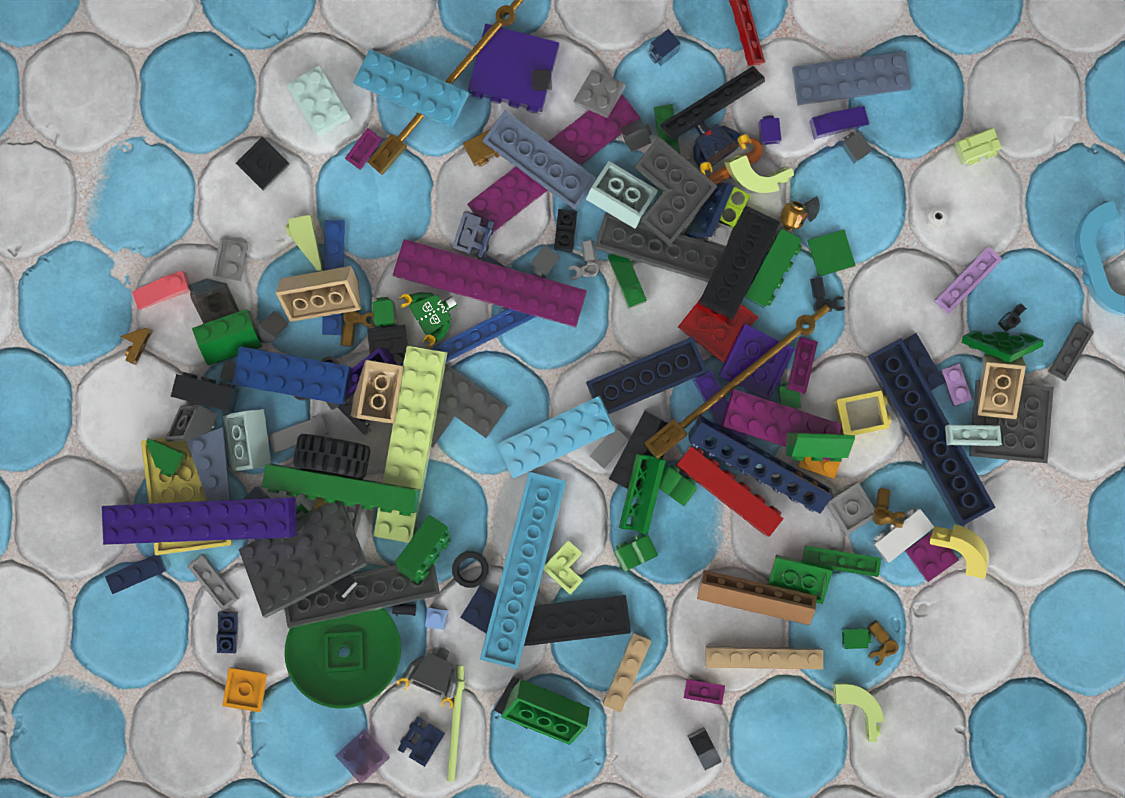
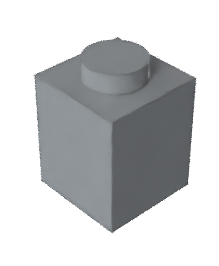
[706,223,732,247]

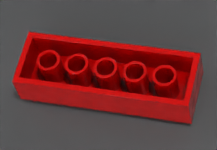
[675,446,784,537]

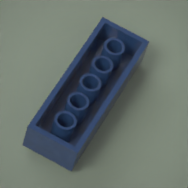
[586,337,708,415]

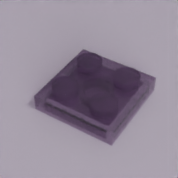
[335,728,390,784]

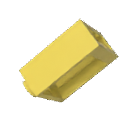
[834,390,891,435]

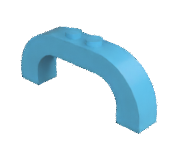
[1075,201,1125,316]

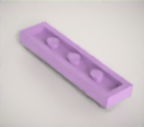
[934,246,1002,314]

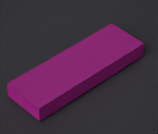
[786,337,818,394]

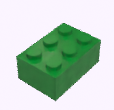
[395,515,451,584]

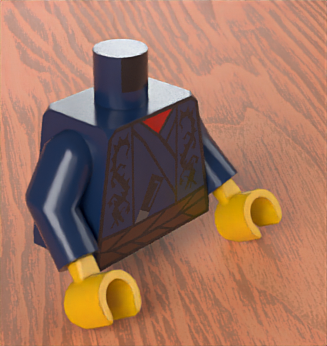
[693,121,752,175]

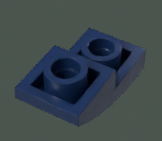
[216,611,238,653]

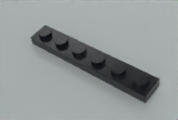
[660,66,765,141]

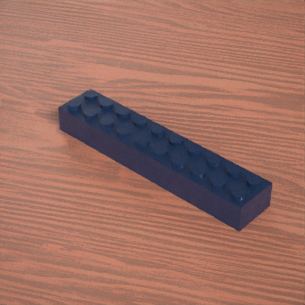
[864,338,996,526]

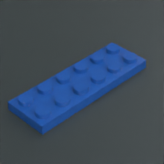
[232,346,351,405]

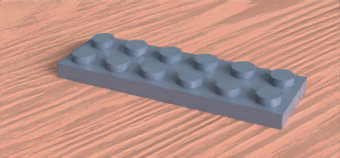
[792,51,911,106]
[482,110,597,210]

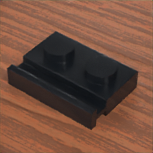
[367,325,408,355]

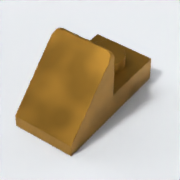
[120,328,153,365]

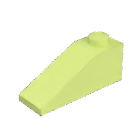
[286,215,324,272]

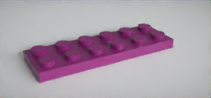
[722,389,842,461]

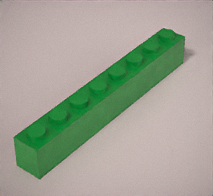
[262,463,421,516]

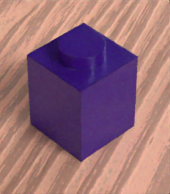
[758,115,781,145]

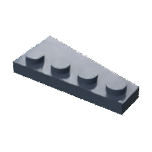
[186,427,231,501]

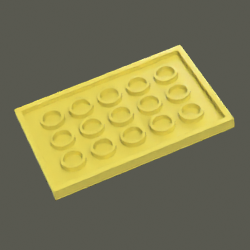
[141,431,233,555]

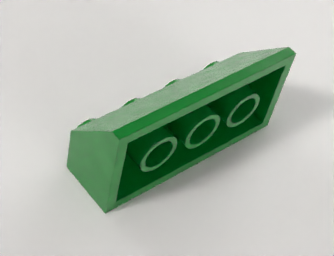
[501,679,590,745]

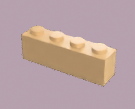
[602,632,651,713]

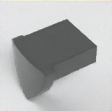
[257,311,288,343]

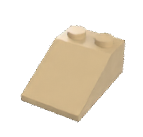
[977,354,1026,419]
[350,360,404,424]

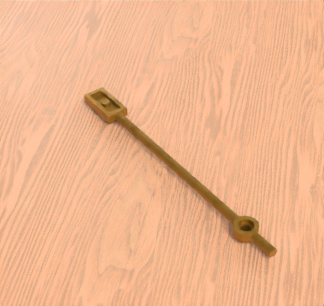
[367,0,524,175]
[644,304,830,459]

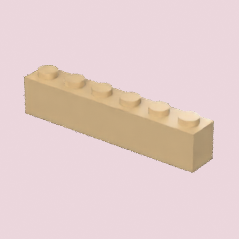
[705,646,823,670]

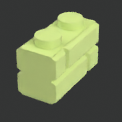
[954,127,1001,166]

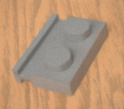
[213,238,249,281]

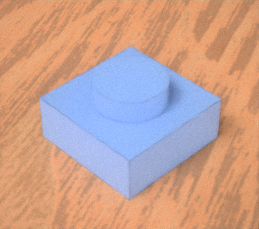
[425,607,447,630]

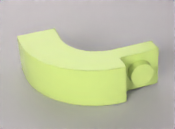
[724,154,794,193]
[833,682,884,742]

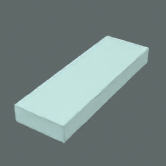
[945,425,1002,446]

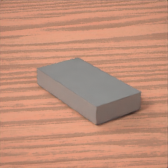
[590,428,629,468]

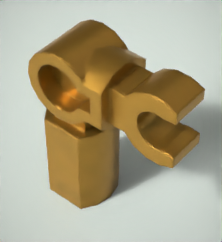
[340,311,374,347]
[873,488,905,528]
[867,620,899,666]

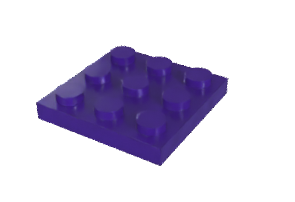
[718,324,795,400]

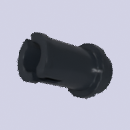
[392,603,416,616]

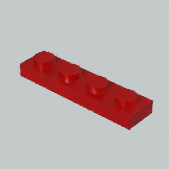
[729,0,765,66]

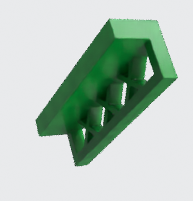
[619,454,666,534]

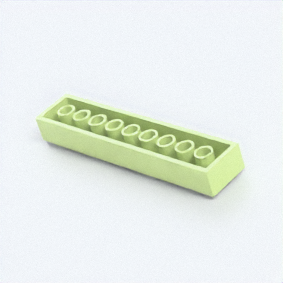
[373,346,448,543]

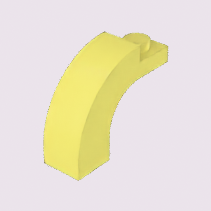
[930,524,989,579]

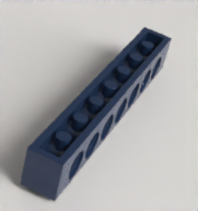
[688,415,833,514]

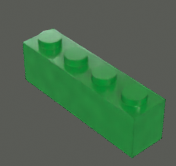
[744,229,802,308]

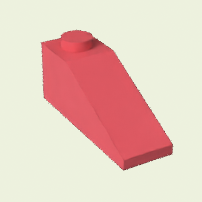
[132,271,193,310]

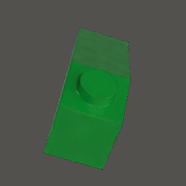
[607,254,647,309]

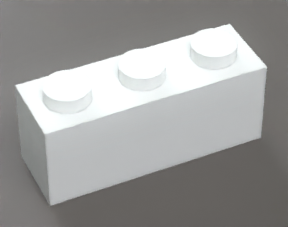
[872,508,934,563]

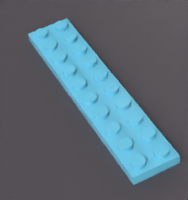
[480,472,566,669]

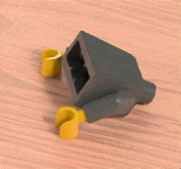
[397,648,458,709]

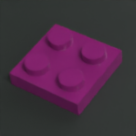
[905,530,959,582]

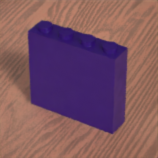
[468,23,559,114]

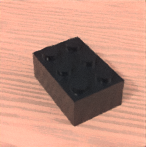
[170,372,239,412]

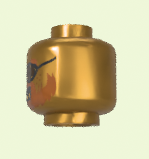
[779,201,807,231]

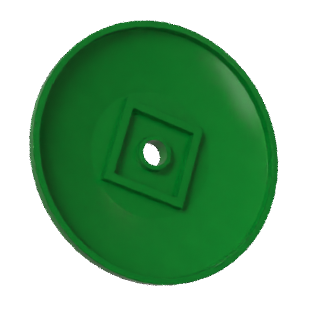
[284,608,401,709]

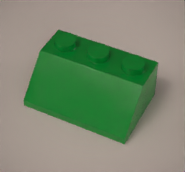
[192,309,262,366]
[786,433,855,462]

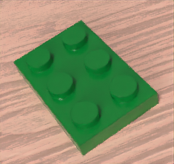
[767,554,833,604]

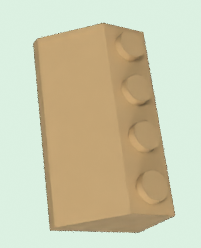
[276,266,361,322]

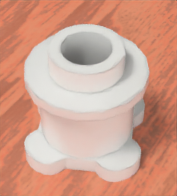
[925,207,948,229]

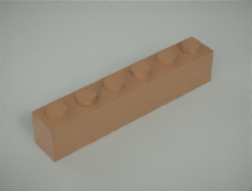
[697,570,817,625]

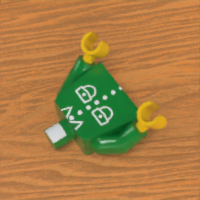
[398,292,457,349]

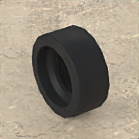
[452,551,489,588]

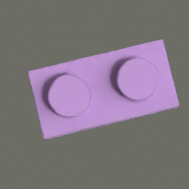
[940,364,972,406]

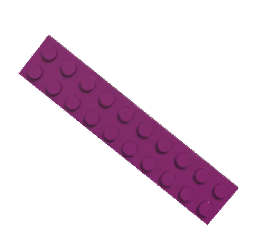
[467,94,641,232]
[393,239,587,328]

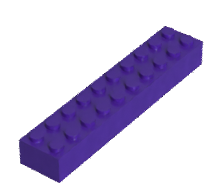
[102,497,297,545]

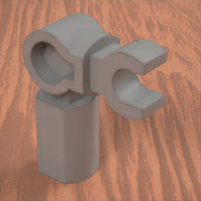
[568,240,600,280]

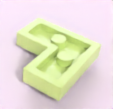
[544,540,583,594]

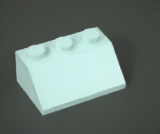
[223,409,271,472]

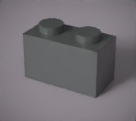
[530,245,560,278]

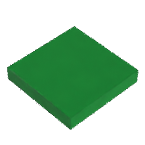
[807,229,856,277]

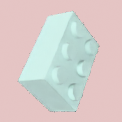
[286,66,351,138]
[586,161,658,229]

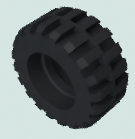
[293,434,371,479]

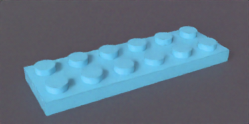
[353,49,469,128]
[497,396,616,479]

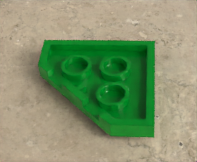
[961,331,1044,363]

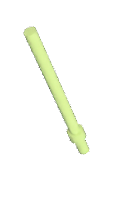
[447,665,465,782]

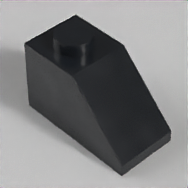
[687,727,722,771]

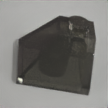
[189,278,240,324]

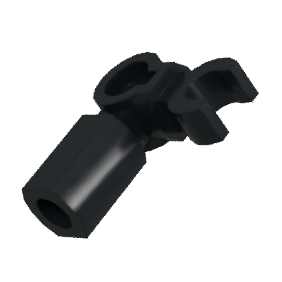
[810,277,845,312]
[997,303,1027,332]

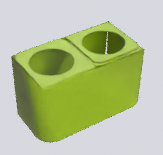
[718,187,751,229]

